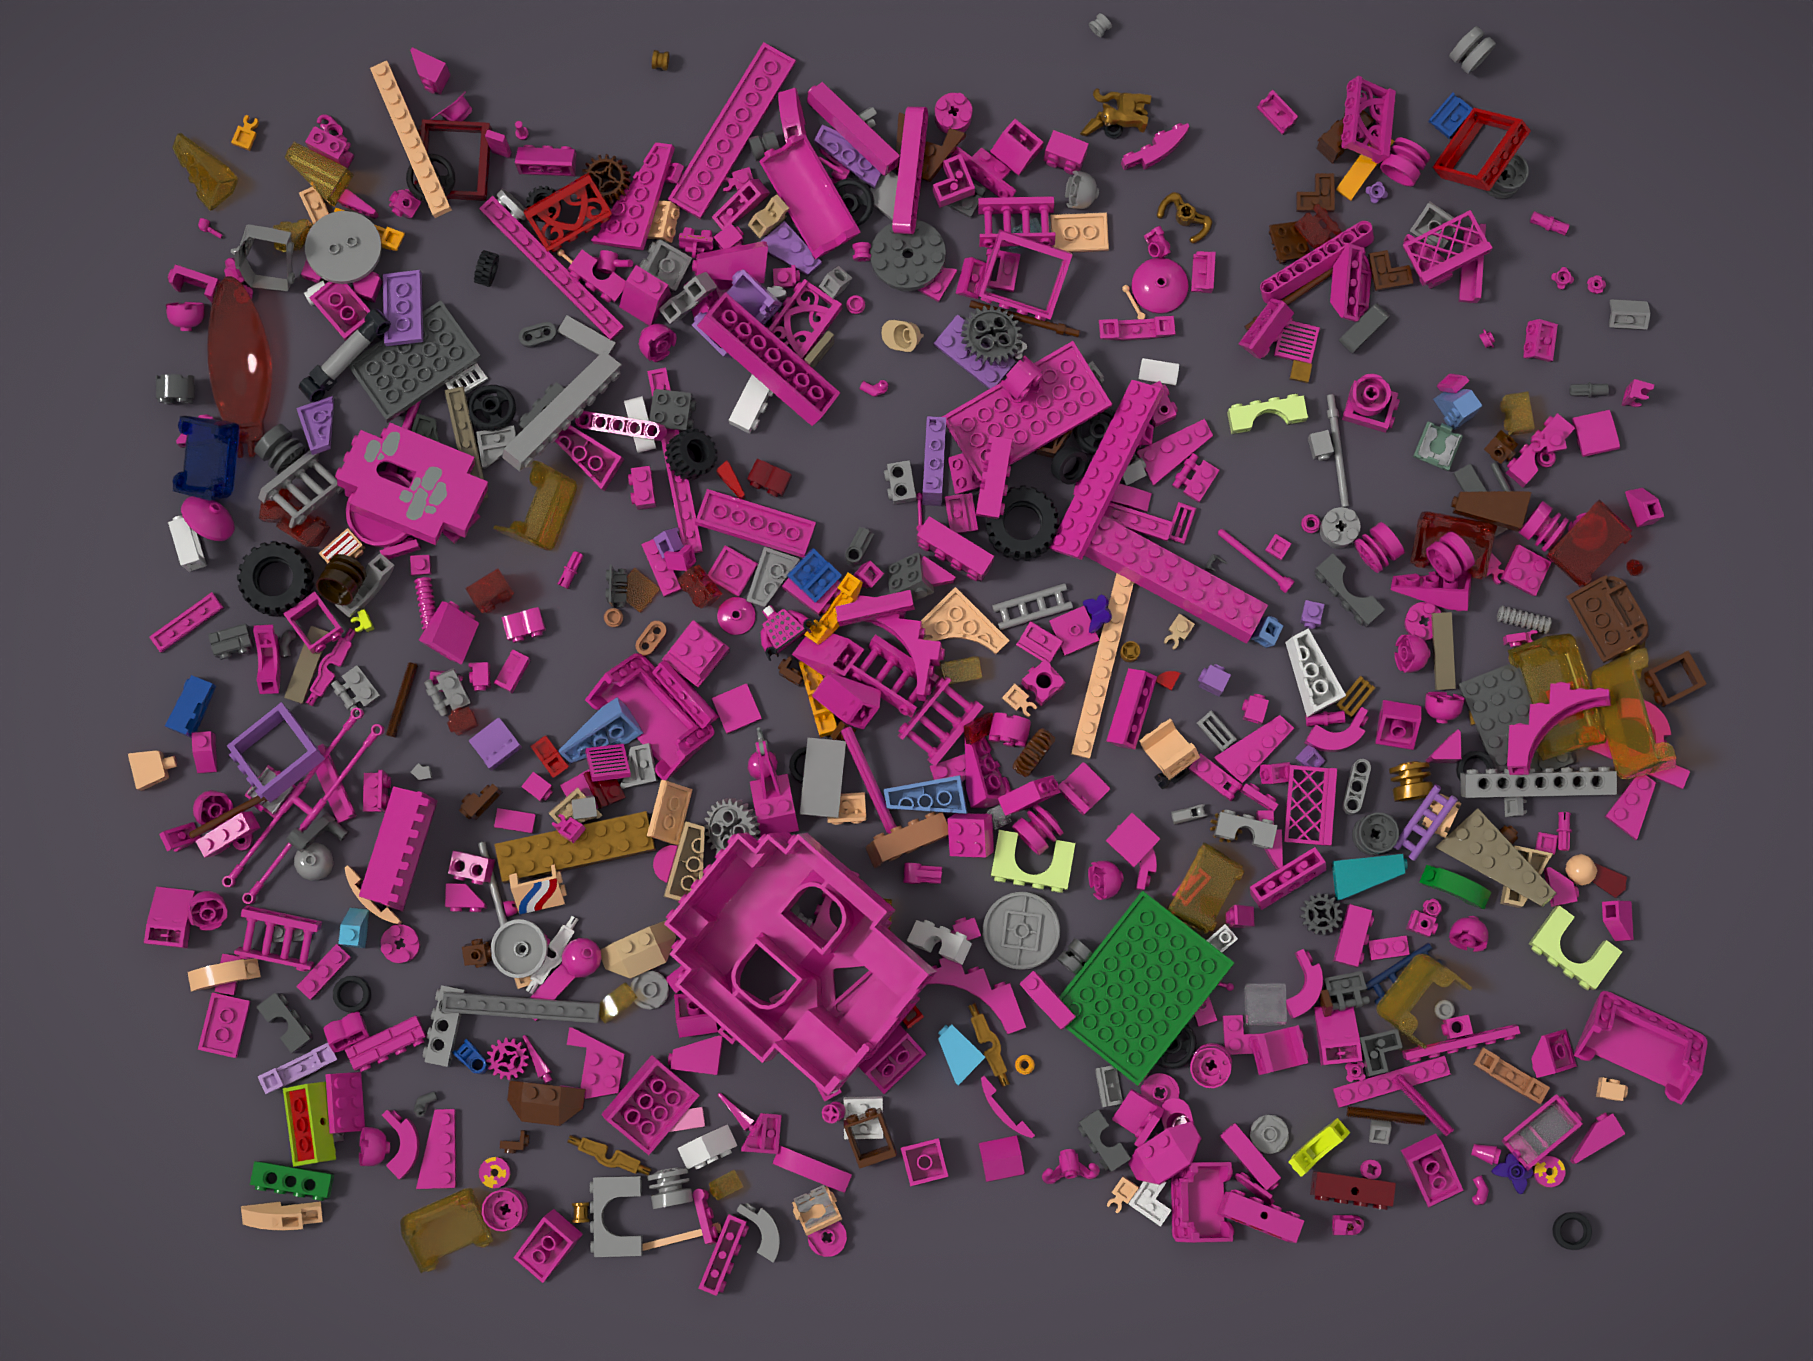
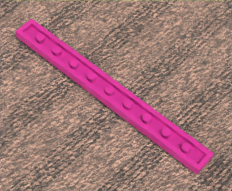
[479,196,624,340]
[647,367,703,554]

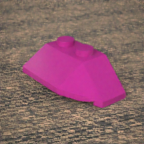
[1330,244,1372,322]
[1128,1121,1202,1185]

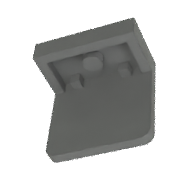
[649,389,696,433]
[887,552,934,602]

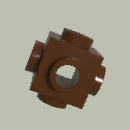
[1484,430,1518,464]
[462,938,492,968]

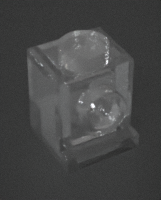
[986,805,1012,830]

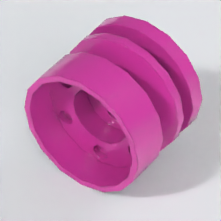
[1380,137,1431,187]
[1518,501,1569,552]
[1354,522,1405,573]
[1012,804,1063,855]
[1190,1043,1232,1088]
[482,1188,528,1232]

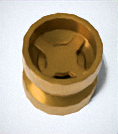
[1120,641,1140,663]

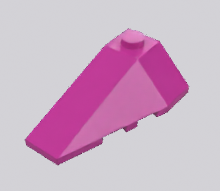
[1391,570,1472,611]
[965,728,1011,808]

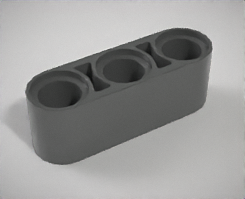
[1339,303,1390,354]

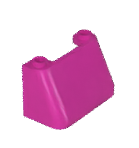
[1171,1162,1234,1243]

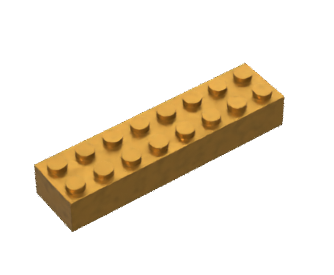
[495,811,656,883]

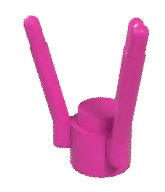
[818,149,850,184]

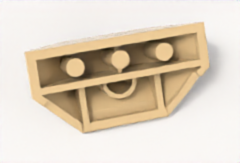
[600,920,677,979]

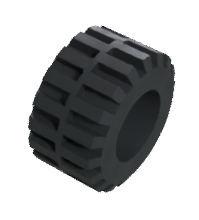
[665,428,718,480]

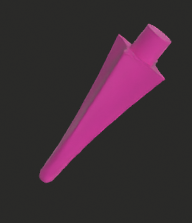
[522,1035,552,1084]
[718,1093,756,1132]

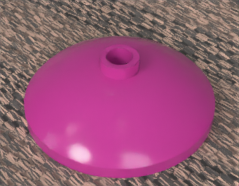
[1132,258,1188,314]
[181,496,235,541]

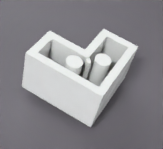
[678,1124,737,1170]

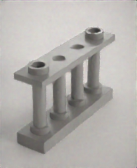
[258,450,344,529]

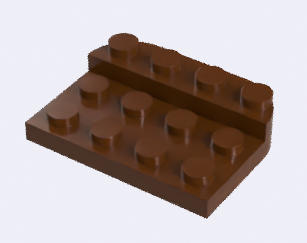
[1566,575,1649,663]

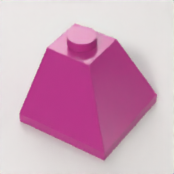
[1531,1029,1577,1078]

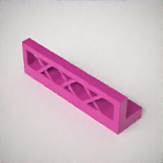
[1459,224,1486,303]
[835,590,915,626]
[652,660,719,729]
[316,744,357,824]

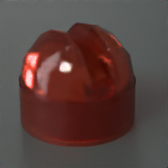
[1626,559,1643,576]

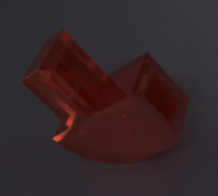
[259,488,295,523]

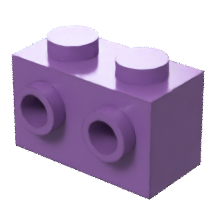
[1197,664,1231,697]

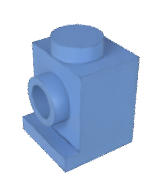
[1251,616,1283,648]

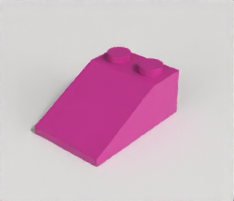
[309,282,370,341]
[1401,1133,1464,1207]
[513,1209,583,1283]

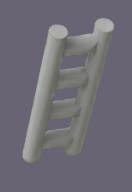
[992,583,1073,630]

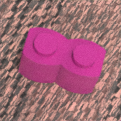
[502,607,546,643]
[323,1012,369,1053]

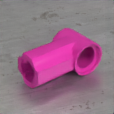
[903,863,942,884]

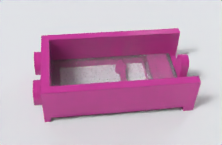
[1502,1094,1583,1171]

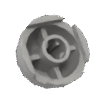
[1065,171,1099,209]
[294,842,334,881]

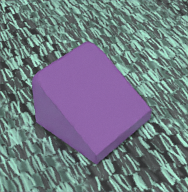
[1296,745,1325,773]

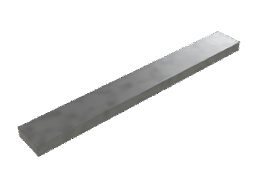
[442,992,600,1023]

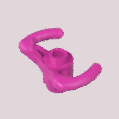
[1042,1149,1100,1184]

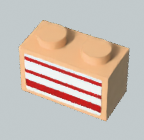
[319,528,365,563]

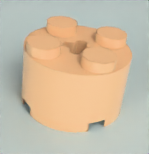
[1422,793,1461,838]

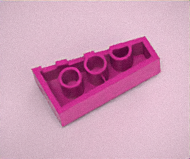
[555,425,624,491]
[976,436,1014,519]

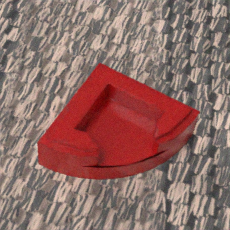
[1156,671,1180,691]

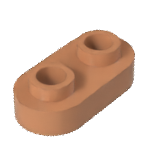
[635,621,667,656]

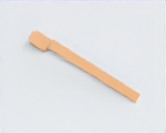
[643,1222,722,1251]

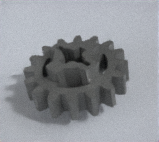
[1300,893,1342,935]

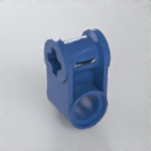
[452,1038,489,1074]

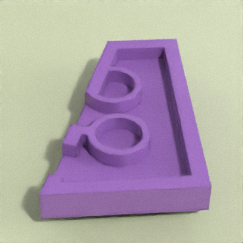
[761,221,822,276]
[296,396,334,455]

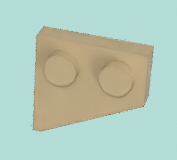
[549,787,602,823]

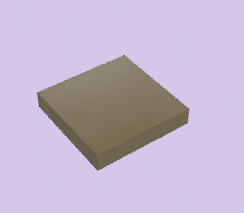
[805,331,834,369]

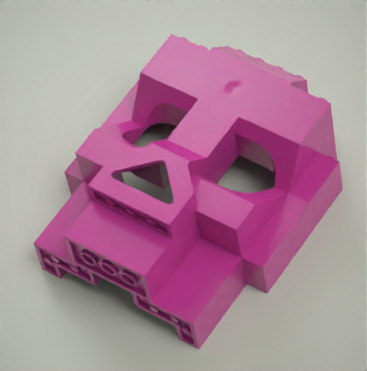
[664,832,937,1095]

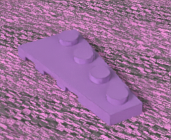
[814,125,882,189]

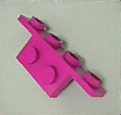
[950,146,1016,198]

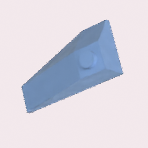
[559,697,643,763]

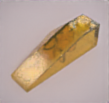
[172,133,239,211]

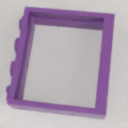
[922,416,946,506]
[227,702,325,803]

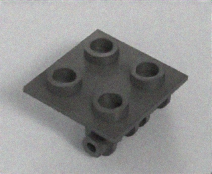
[606,564,628,608]

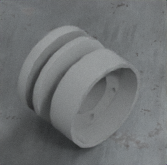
[647,1167,694,1209]

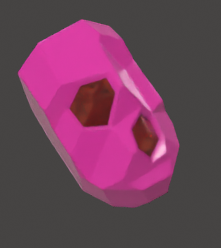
[1332,1215,1364,1235]

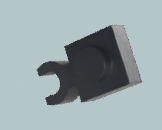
[1154,767,1190,789]

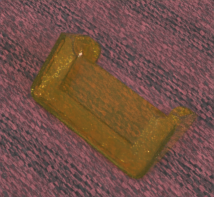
[1508,634,1607,760]
[1591,648,1676,779]

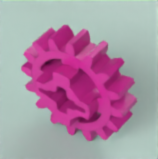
[486,1038,529,1080]

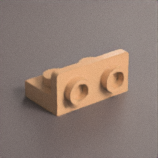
[647,201,680,243]

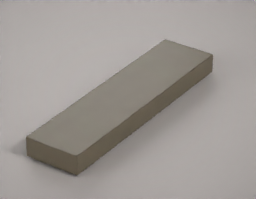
[1431,612,1456,690]
[284,626,329,704]

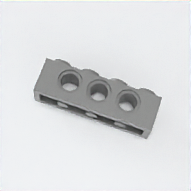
[423,985,467,1067]

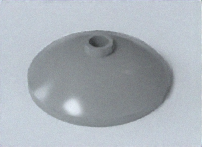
[491,919,548,978]

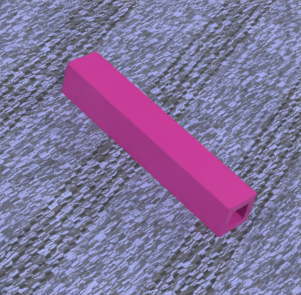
[807,82,900,176]

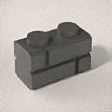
[209,623,254,660]

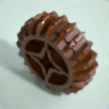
[580,154,631,204]
[1013,728,1055,777]

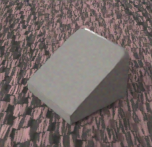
[1369,1118,1392,1144]

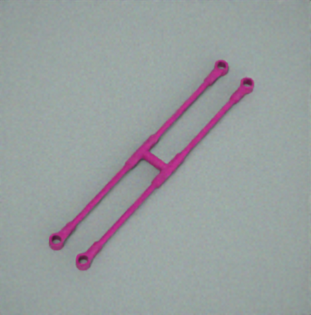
[222,708,384,904]

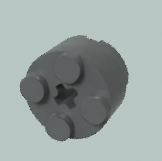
[156,374,195,404]

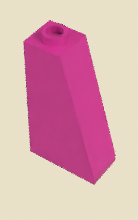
[692,241,768,283]

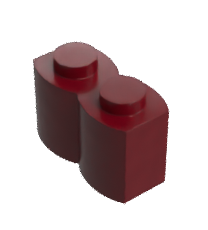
[747,458,792,498]

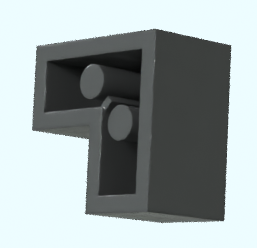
[1360,1029,1403,1076]

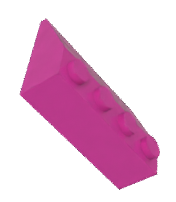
[601,1055,700,1155]

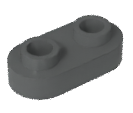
[519,322,557,347]

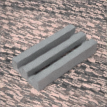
[1196,711,1236,752]

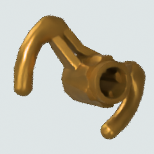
[1157,192,1212,244]

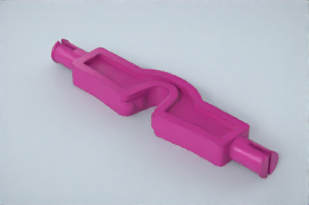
[306,628,356,706]

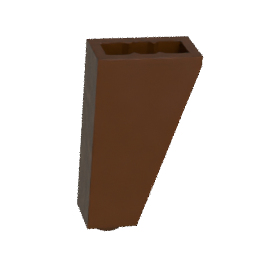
[1451,491,1532,532]

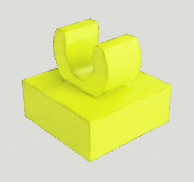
[351,609,374,632]

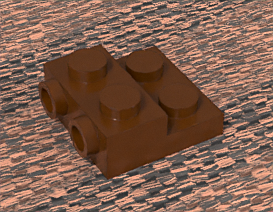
[459,784,503,820]

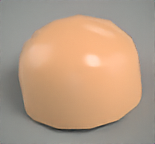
[1565,854,1597,886]

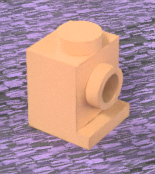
[1596,1077,1628,1101]

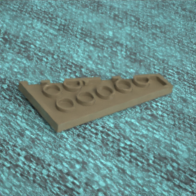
[1435,808,1557,907]

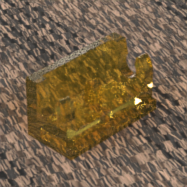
[940,656,982,684]

